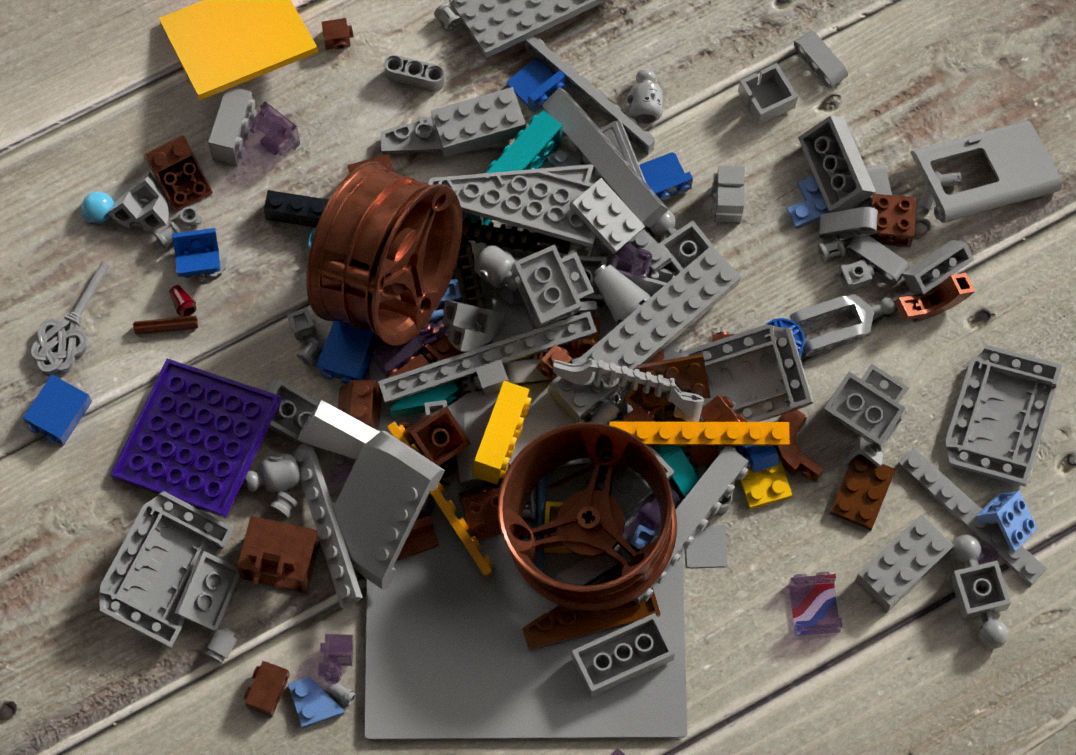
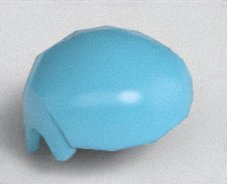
[81,192,114,224]

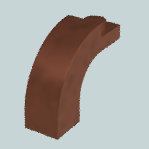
[894,273,975,322]
[775,410,824,482]

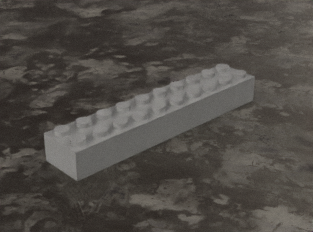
[547,245,742,423]

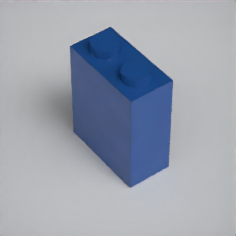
[316,321,379,384]
[23,374,92,445]

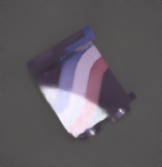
[789,572,843,636]

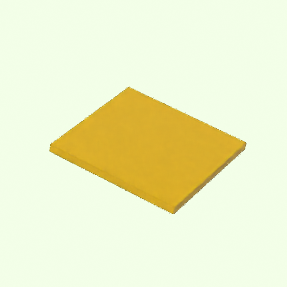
[159,0,319,100]

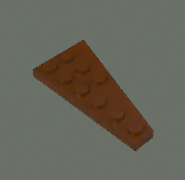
[523,559,661,651]

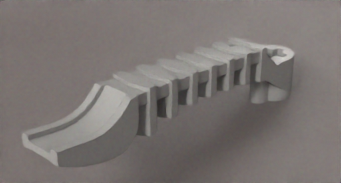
[553,358,704,422]

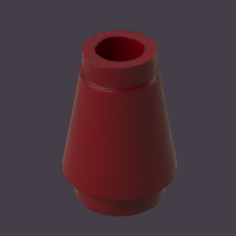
[169,285,197,317]

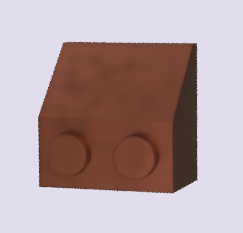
[338,380,382,431]
[405,406,471,466]

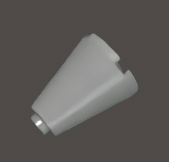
[593,264,650,325]

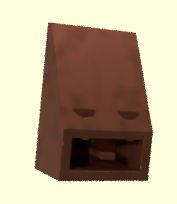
[143,135,213,212]

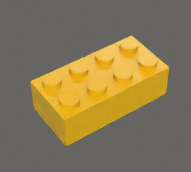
[472,381,532,485]

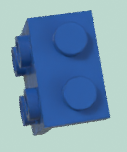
[507,58,565,112]
[639,152,693,201]
[172,228,221,278]

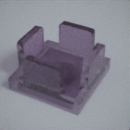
[249,101,300,157]

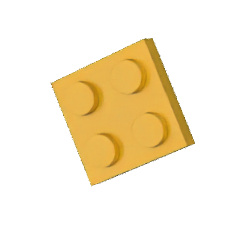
[740,455,792,510]

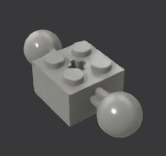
[649,210,715,274]
[950,535,1011,649]

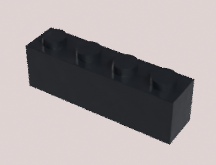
[264,190,329,228]

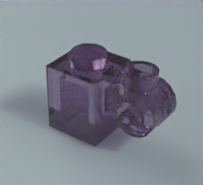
[318,634,354,684]

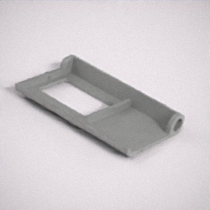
[910,120,1062,223]

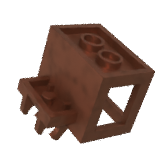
[237,516,320,593]

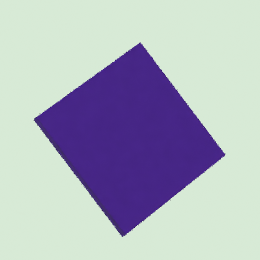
[110,358,282,518]

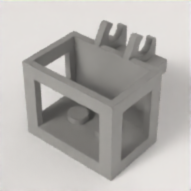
[510,245,594,329]
[824,363,909,450]

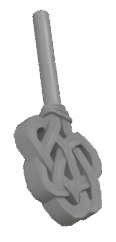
[30,261,109,375]

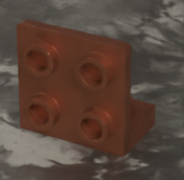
[869,194,916,247]
[458,481,502,540]

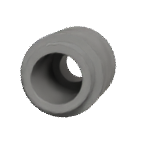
[206,627,237,663]

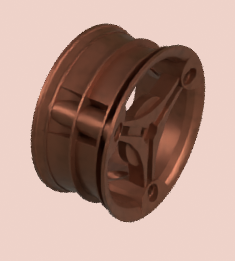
[306,161,462,346]
[498,422,677,611]

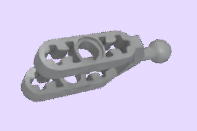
[790,294,896,357]

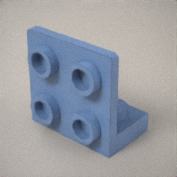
[976,491,1037,551]

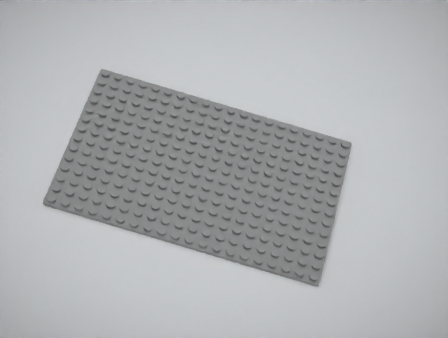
[365,307,687,740]

